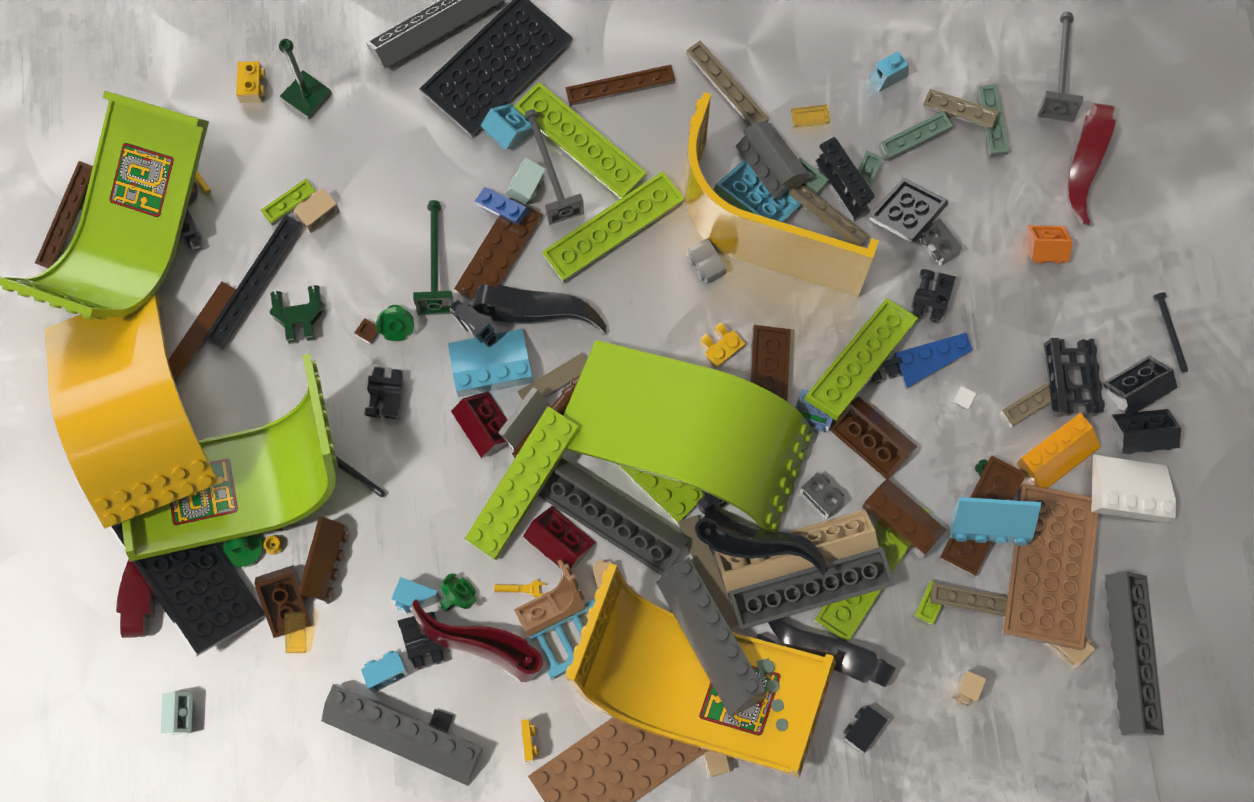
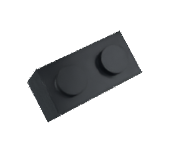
[842,705,888,754]

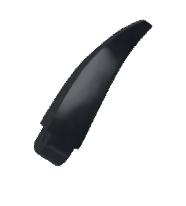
[472,284,607,335]
[695,510,828,575]
[768,619,896,687]

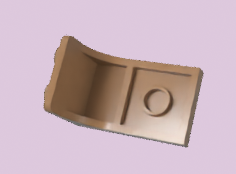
[514,560,585,637]

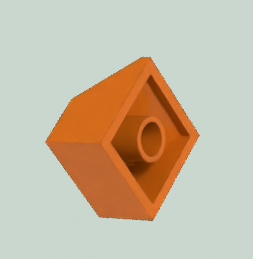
[1027,225,1073,263]

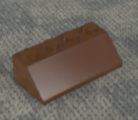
[829,396,917,479]
[862,478,947,559]
[298,516,350,604]

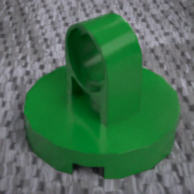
[376,305,414,341]
[223,534,264,568]
[439,573,477,612]

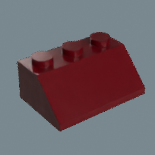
[451,391,509,458]
[523,506,596,570]

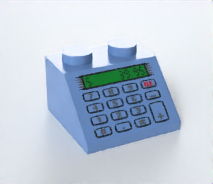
[795,389,833,433]

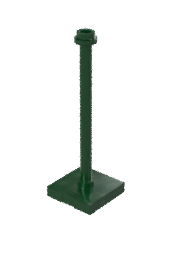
[279,39,332,119]
[413,200,454,315]

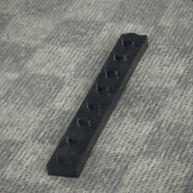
[204,214,303,349]

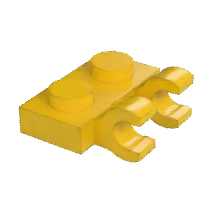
[700,322,745,369]
[521,719,540,763]

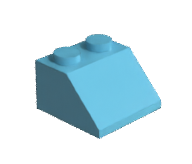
[481,103,533,150]
[391,577,442,613]
[361,650,410,693]

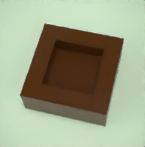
[354,318,378,345]

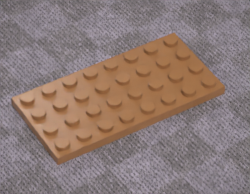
[1002,484,1098,650]
[528,717,707,802]

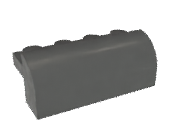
[736,121,811,200]

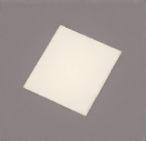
[953,386,977,409]

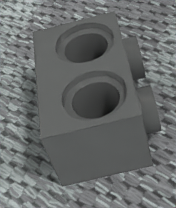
[920,219,962,265]
[799,472,845,519]

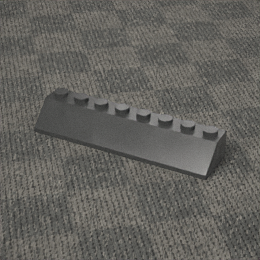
[366,0,504,68]
[538,458,689,576]
[729,547,895,630]
[656,557,766,718]
[1105,572,1164,736]
[321,684,484,786]

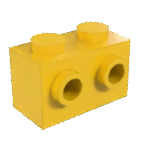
[236,61,266,103]

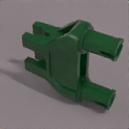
[269,285,325,344]

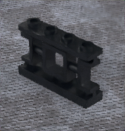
[814,137,875,222]
[1044,338,1105,417]

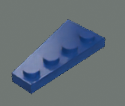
[894,333,973,390]

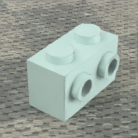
[505,158,545,205]
[160,691,193,735]

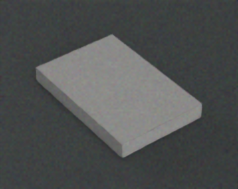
[498,387,551,449]

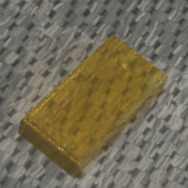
[791,104,830,128]
[284,612,307,653]

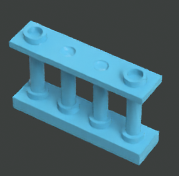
[529,599,595,681]

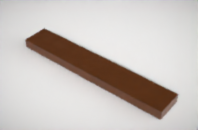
[565,64,675,106]
[35,161,93,269]
[168,281,236,385]

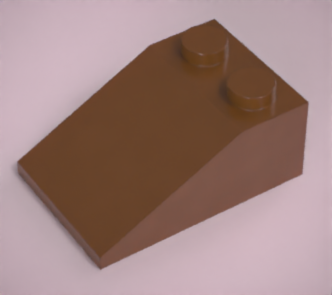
[254,565,312,638]

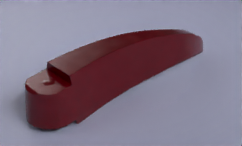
[1067,103,1116,226]
[116,559,154,638]
[411,599,543,682]

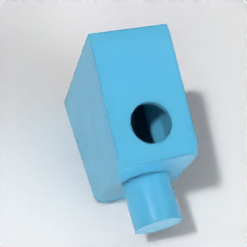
[869,51,909,92]

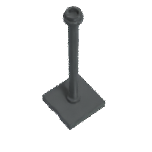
[1037,12,1083,122]
[525,109,584,225]

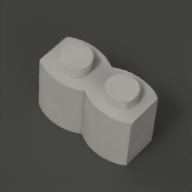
[687,238,726,283]

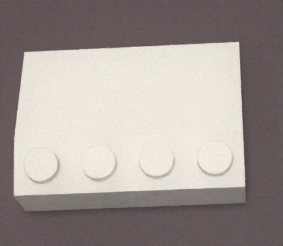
[1091,455,1176,523]

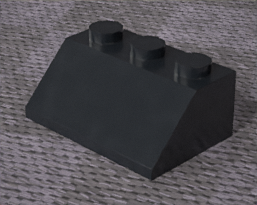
[1103,355,1178,416]
[1111,409,1181,454]

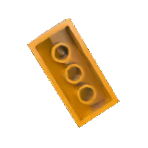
[1016,413,1101,488]

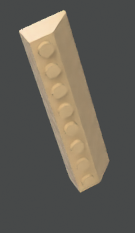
[715,510,879,593]

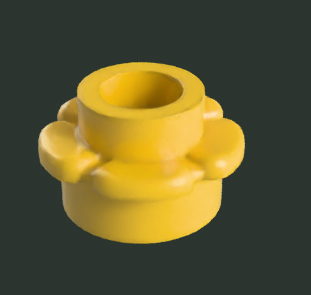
[263,535,283,555]

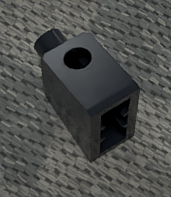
[180,207,202,251]

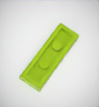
[261,178,316,226]

